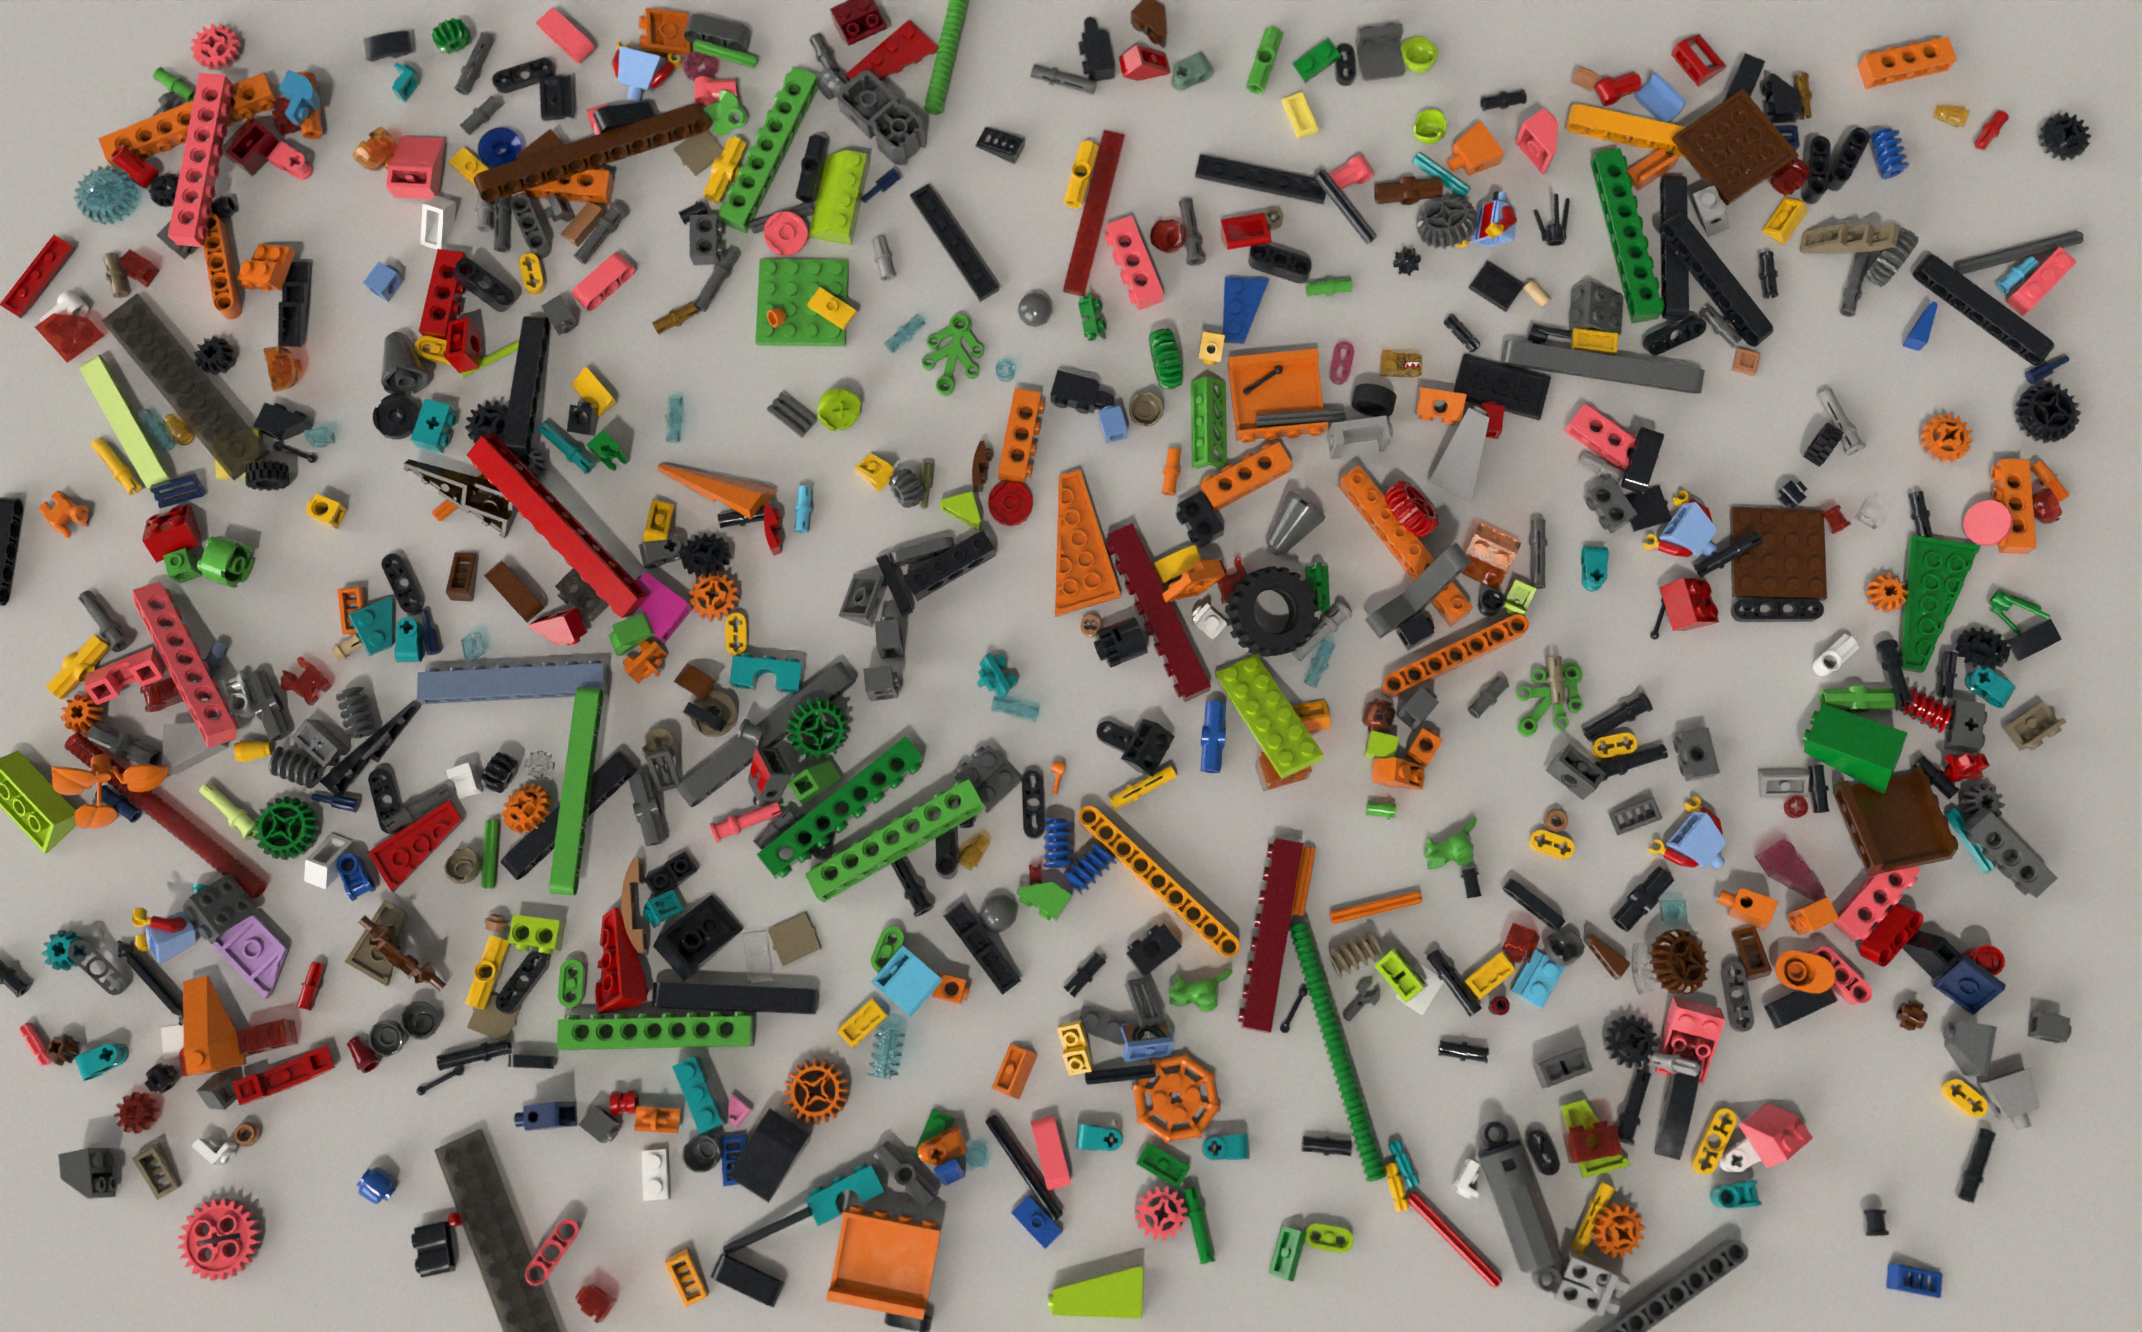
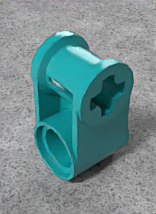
[1581,545,1609,592]
[394,617,423,662]
[1965,667,2016,708]
[75,1044,128,1081]
[1075,1124,1123,1151]
[1202,1134,1250,1160]
[1710,1180,1762,1208]

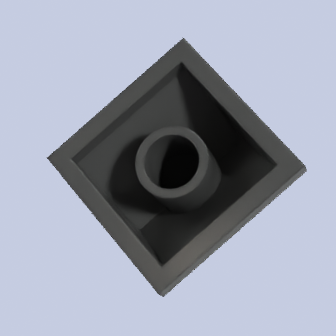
[838,574,887,627]

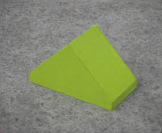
[939,491,982,531]

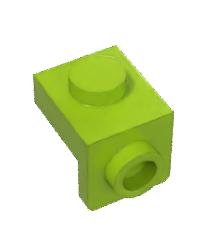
[1503,578,1537,616]

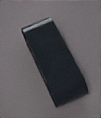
[593,102,657,133]
[1828,128,1870,191]
[1801,136,1831,204]
[1248,244,1312,284]
[453,258,514,312]
[1621,427,1664,494]
[1764,987,1838,1029]
[710,1253,785,1307]

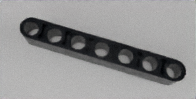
[1660,175,1689,320]
[1659,212,1773,347]
[1912,254,2054,365]
[503,316,550,455]
[500,751,638,880]
[651,982,818,1014]

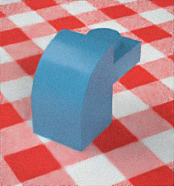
[279,70,320,126]

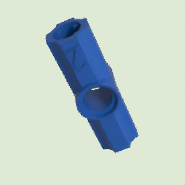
[1200,701,1226,774]

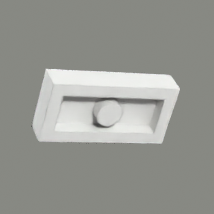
[642,1149,670,1201]

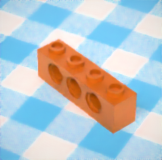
[1858,37,1957,89]
[522,168,614,205]
[998,388,1045,484]
[1199,442,1293,513]
[1991,459,2036,554]

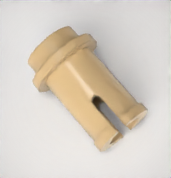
[1523,280,1552,308]
[332,634,363,660]

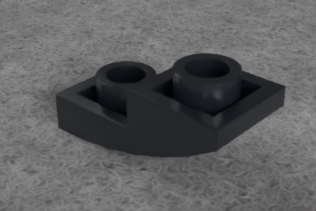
[364,31,412,62]
[2007,618,2062,661]
[644,851,698,897]

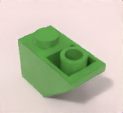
[788,760,842,805]
[1017,882,1072,921]

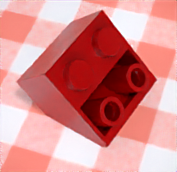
[142,504,201,563]
[1659,578,1719,631]

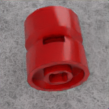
[1960,945,2005,976]

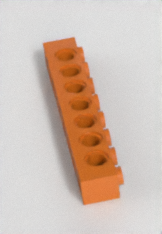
[98,73,280,170]
[1338,465,1473,628]

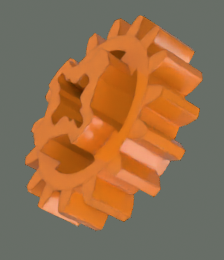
[1920,413,1973,463]
[689,571,739,622]
[501,784,552,834]
[1591,1203,1645,1258]

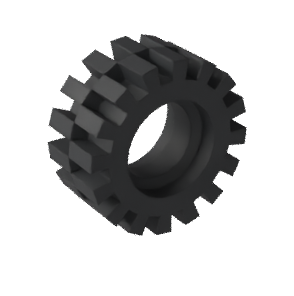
[1803,422,1844,467]
[245,460,289,491]

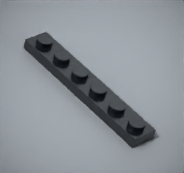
[1195,154,1326,204]
[910,184,999,302]

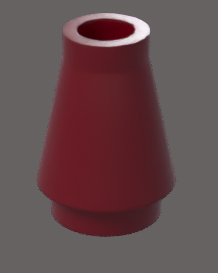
[347,1036,380,1073]

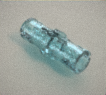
[884,314,926,354]
[665,395,683,443]
[137,409,176,451]
[1304,640,1335,688]
[991,696,1040,722]

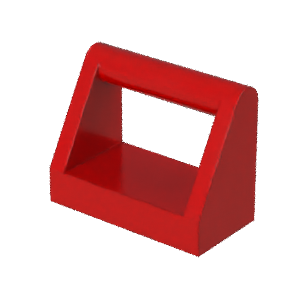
[1671,34,1727,87]
[1221,212,1271,250]

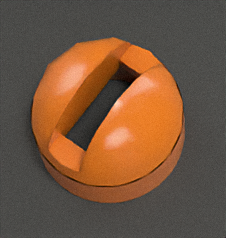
[767,308,786,327]

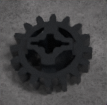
[2039,112,2091,161]
[465,401,508,444]
[680,533,731,578]
[1955,627,2011,670]
[1603,1015,1658,1068]

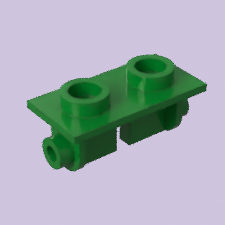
[1078,291,1107,341]
[1305,562,1330,611]

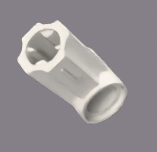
[40,290,89,335]
[1813,634,1859,677]

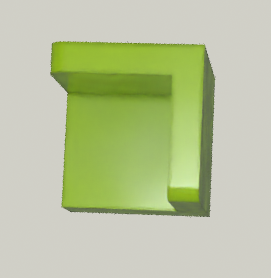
[1364,731,1399,759]

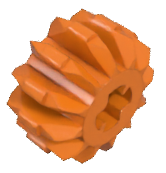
[1865,573,1909,613]
[60,695,104,734]

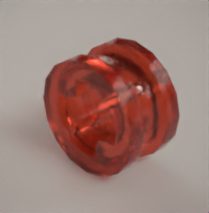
[1783,796,1808,818]
[1029,864,1042,886]

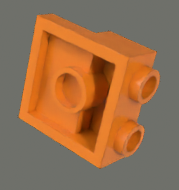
[639,7,690,58]
[236,244,296,292]
[1162,558,1225,602]

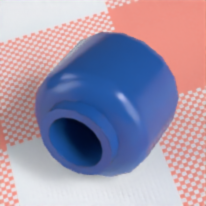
[357,1167,396,1204]

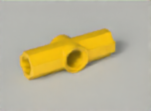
[703,136,748,203]
[1064,140,1099,209]
[45,634,111,700]
[465,935,510,1010]

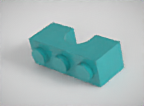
[729,653,805,694]
[672,1056,727,1134]
[805,1163,886,1226]

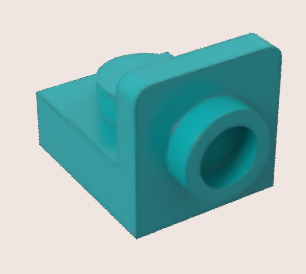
[391,62,420,103]
[643,890,684,928]

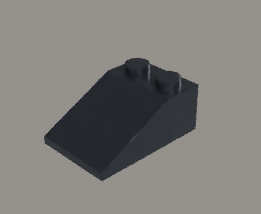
[653,895,743,981]
[728,1108,811,1203]

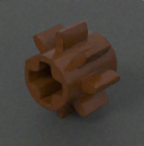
[1896,1000,1928,1031]
[47,1034,79,1066]

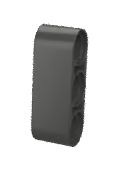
[684,14,750,52]
[510,194,551,259]

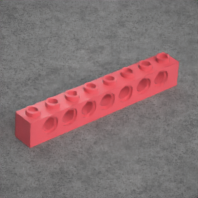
[168,73,235,247]
[132,582,239,748]

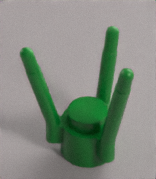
[1989,588,2050,634]

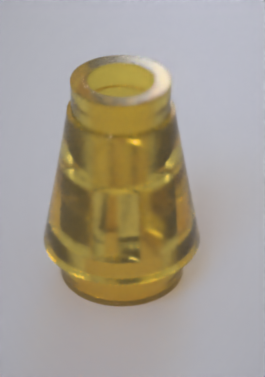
[1933,105,1970,128]
[163,414,195,446]
[957,834,990,870]

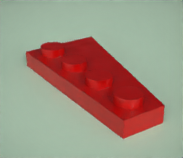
[845,20,938,82]
[368,800,463,892]

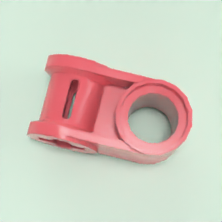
[267,141,313,180]

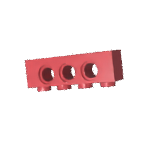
[1104,216,1164,310]
[1565,404,1660,474]
[1832,866,1921,941]

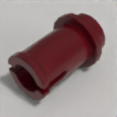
[1488,996,1510,1015]

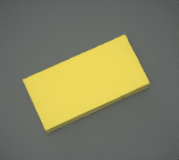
[1282,91,1319,139]

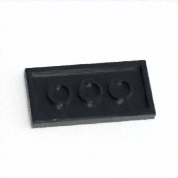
[1453,354,1551,420]

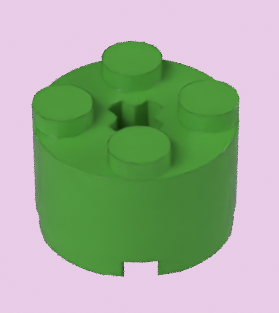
[197,536,254,588]

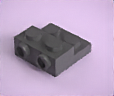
[955,746,1022,814]

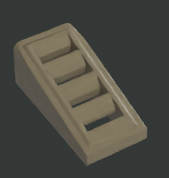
[132,1142,180,1200]

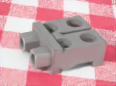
[1553,1247,1630,1316]

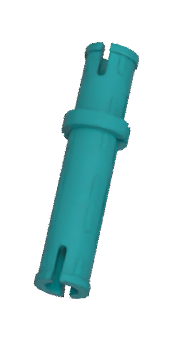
[537,420,595,474]

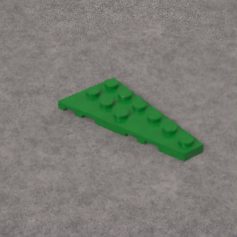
[1899,535,1981,673]

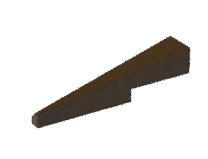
[404,459,518,538]

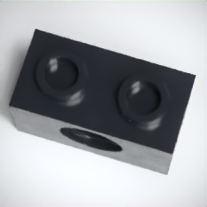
[1126,924,1182,977]

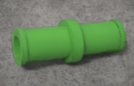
[153,67,196,102]
[1306,278,1352,297]

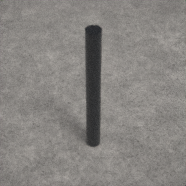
[723,1207,812,1255]

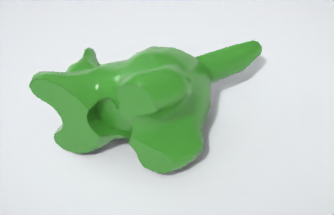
[1424,817,1477,869]
[1169,969,1233,1012]

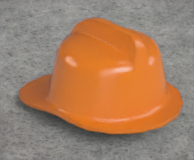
[1775,950,1835,993]

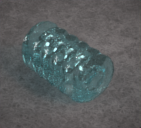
[867,1027,905,1080]

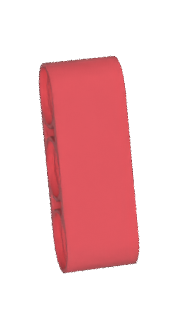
[536,7,595,64]
[572,252,635,311]
[1808,946,1872,1005]
[1030,1115,1072,1191]
[525,1219,579,1286]

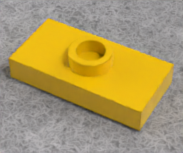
[448,147,488,188]
[807,287,857,330]
[1571,328,1618,356]
[1464,951,1517,1000]
[836,998,888,1049]

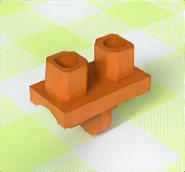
[622,640,668,684]
[634,1106,681,1134]

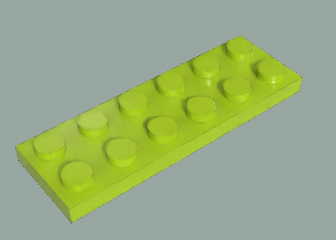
[1215,654,1324,779]

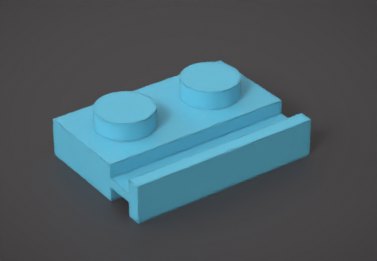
[1510,949,1565,1009]

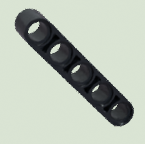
[0,497,23,606]

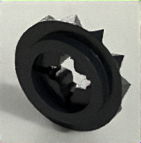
[148,173,179,207]

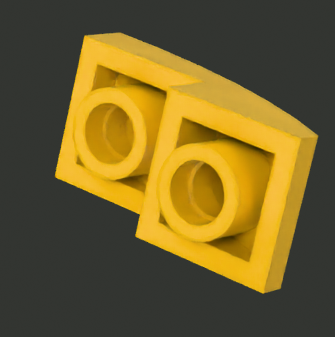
[1152,545,1202,585]
[1057,1020,1093,1076]

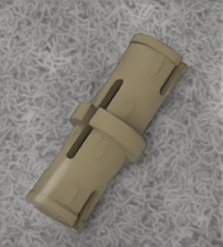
[103,252,128,298]
[1547,656,1567,705]

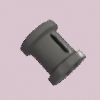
[737,719,768,747]

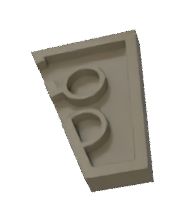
[345,900,407,986]

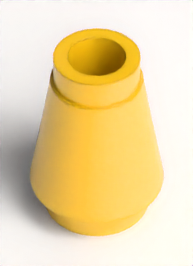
[234,740,272,763]

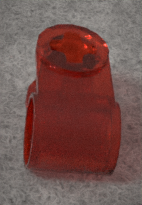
[140,677,184,712]

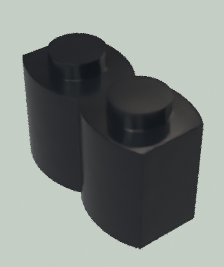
[411,1221,456,1278]

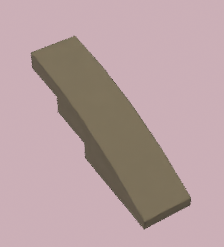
[1800,223,1900,254]

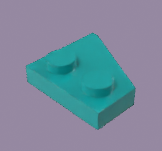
[348,597,393,657]

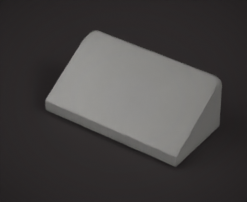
[1758,769,1810,797]

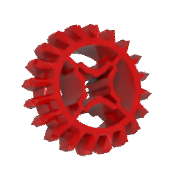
[1384,480,1439,538]

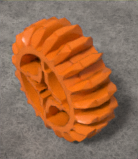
[783,1058,850,1125]

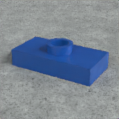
[1012,1196,1063,1249]

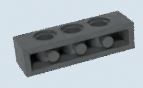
[1961,807,2058,898]

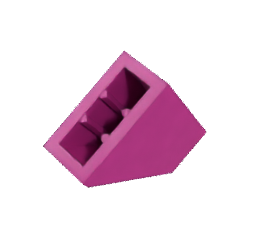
[635,572,693,644]

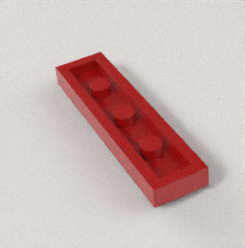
[0,234,75,319]

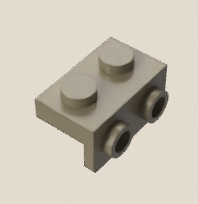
[2003,701,2066,751]

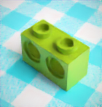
[508,914,566,954]
[1374,948,1428,1003]

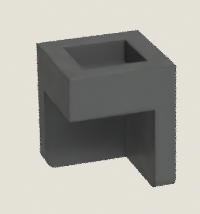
[196,1074,237,1110]

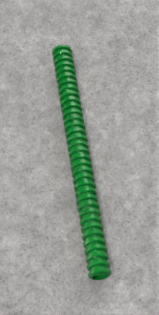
[1289,921,1387,1182]

